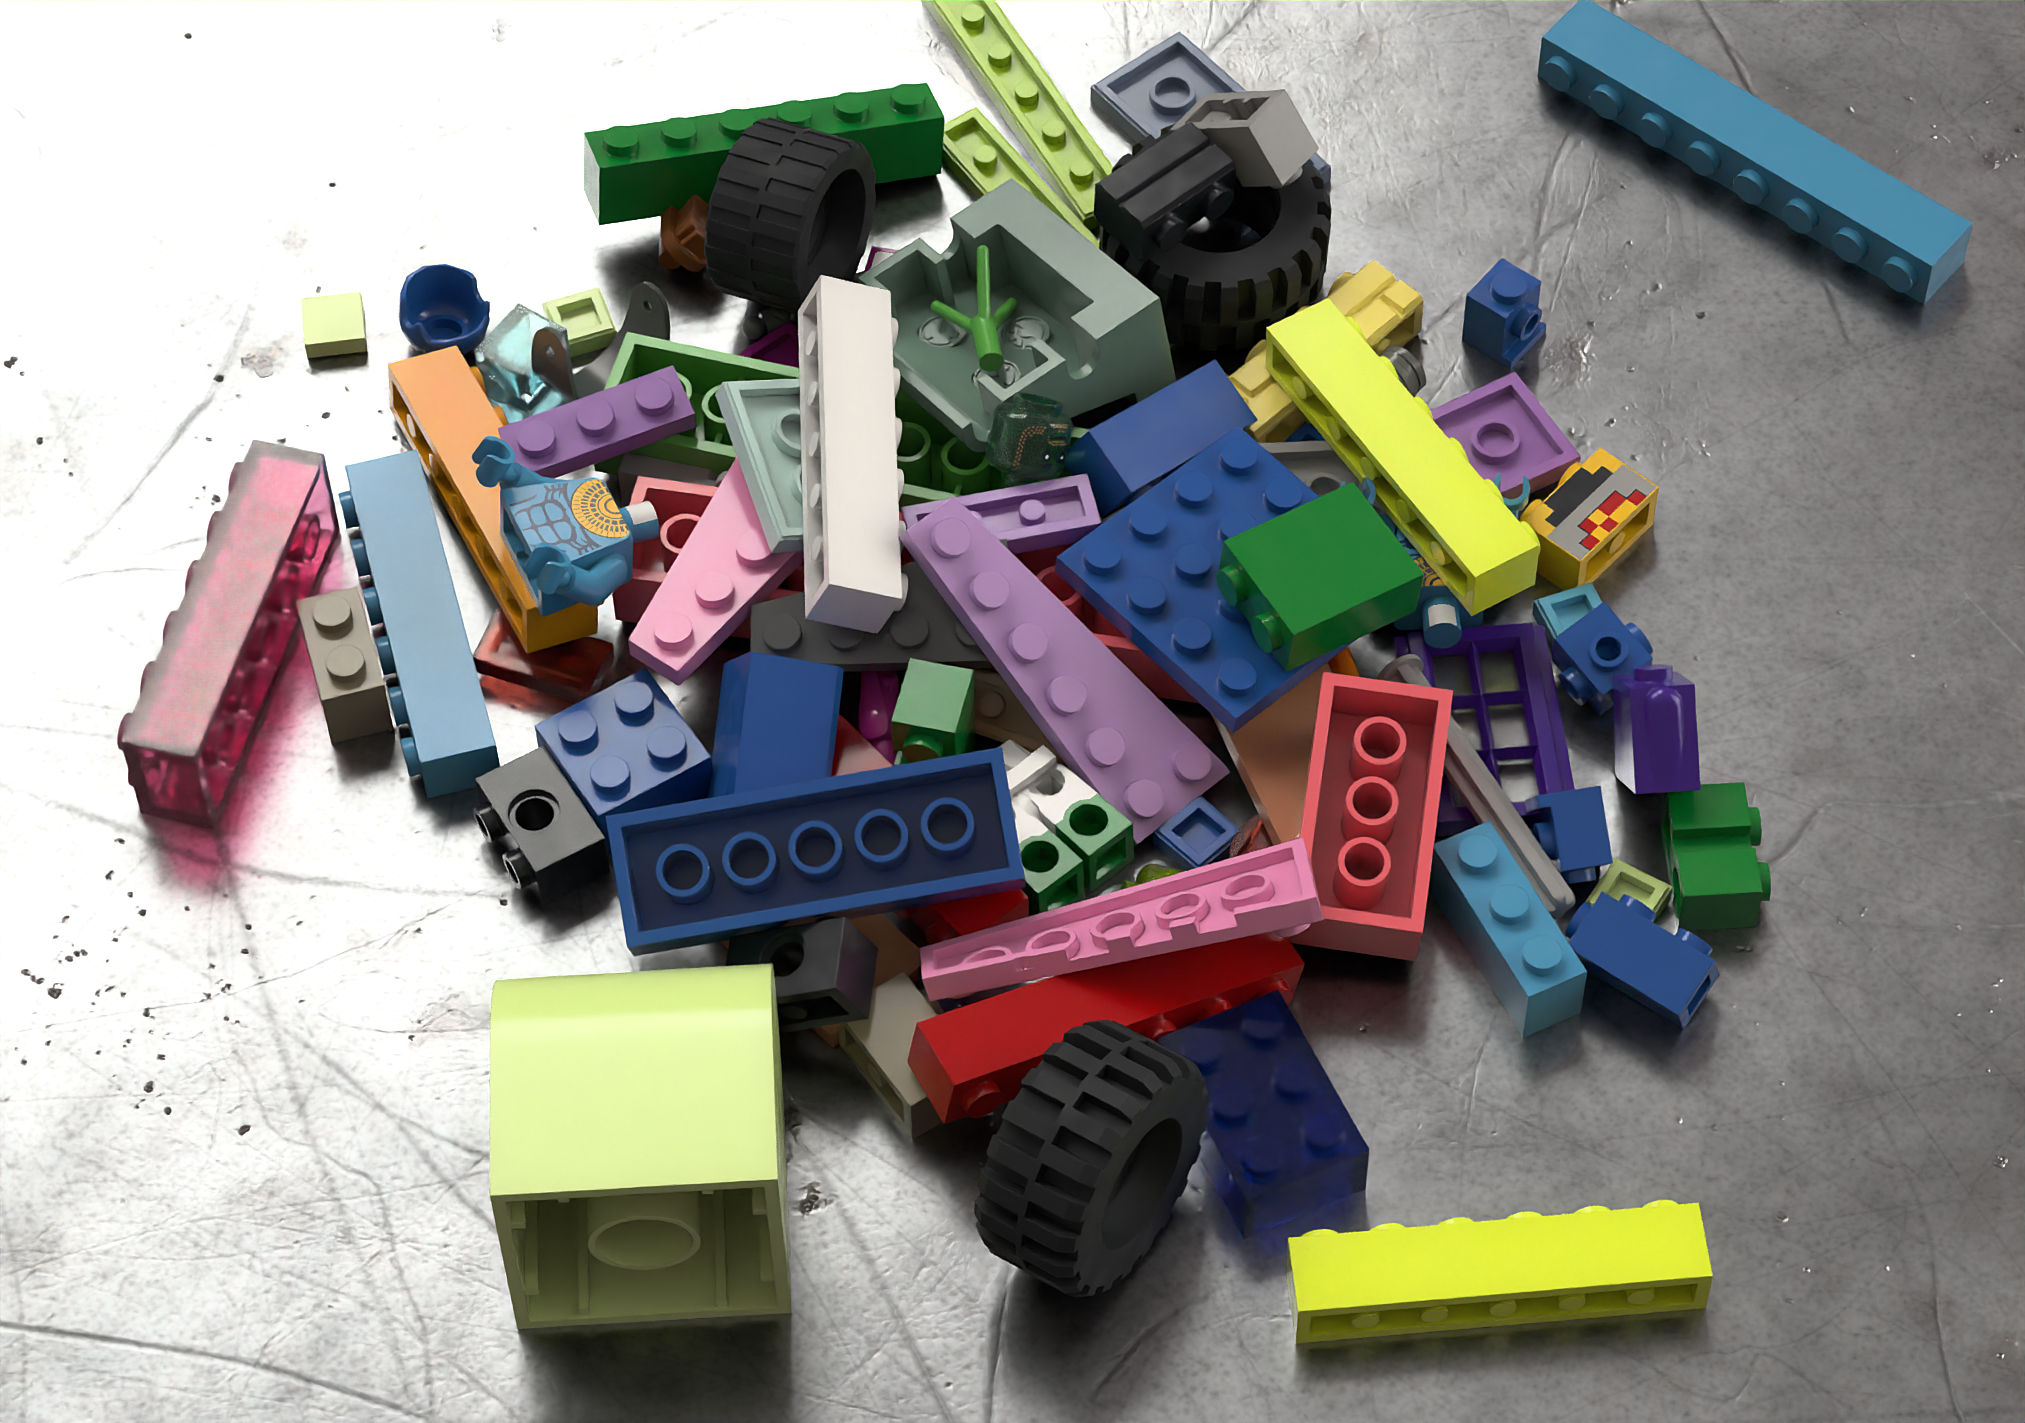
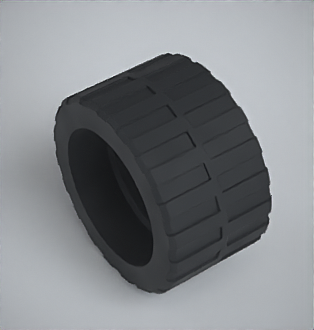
[704,117,876,315]

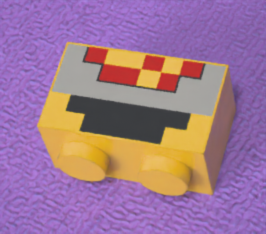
[1519,447,1659,591]

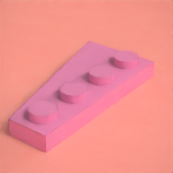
[628,457,804,686]

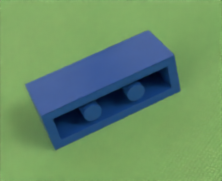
[1063,360,1258,519]

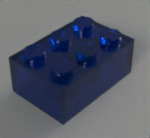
[1157,990,1369,1239]

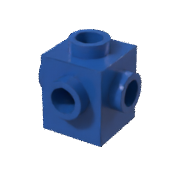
[1551,601,1653,716]

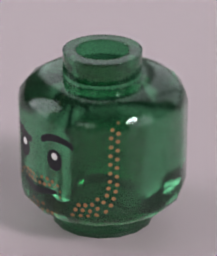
[985,392,1074,486]

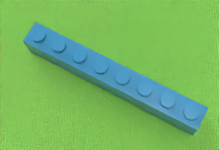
[1537,0,1973,305]

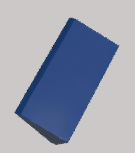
[707,651,844,798]

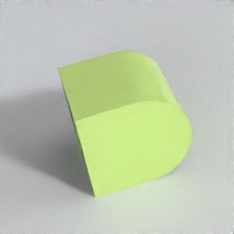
[490,964,792,1329]

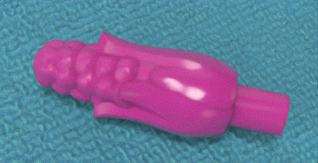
[858,671,900,766]

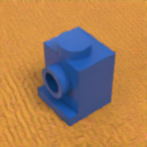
[1462,258,1547,370]
[1525,786,1613,885]

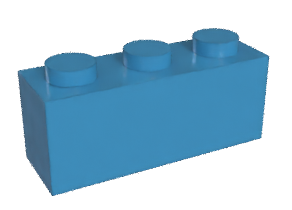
[1428,821,1587,1038]

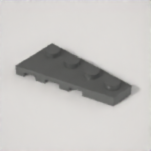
[750,538,1008,672]

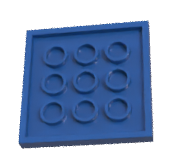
[1055,426,1357,733]

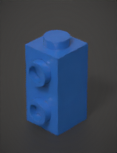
[1565,891,1719,1030]

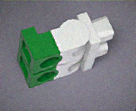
[998,739,1134,916]

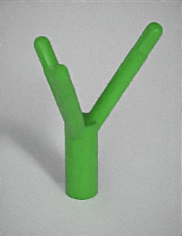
[930,245,1018,372]

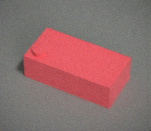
[1287,672,1453,961]

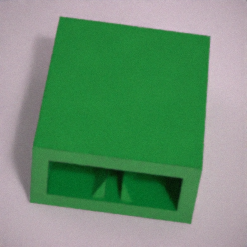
[1216,482,1424,672]

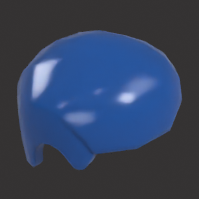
[398,264,490,355]

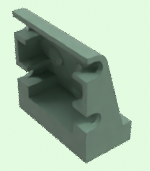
[858,178,1176,452]

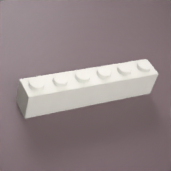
[798,275,908,634]

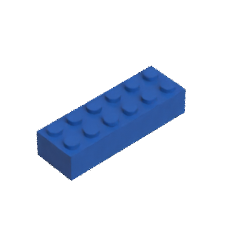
[606,747,1026,957]

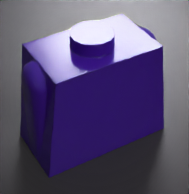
[1613,664,1701,794]

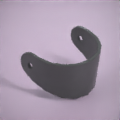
[531,282,671,403]

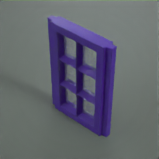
[1393,622,1575,836]

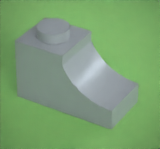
[1170,90,1319,189]

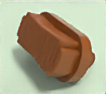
[659,195,710,272]

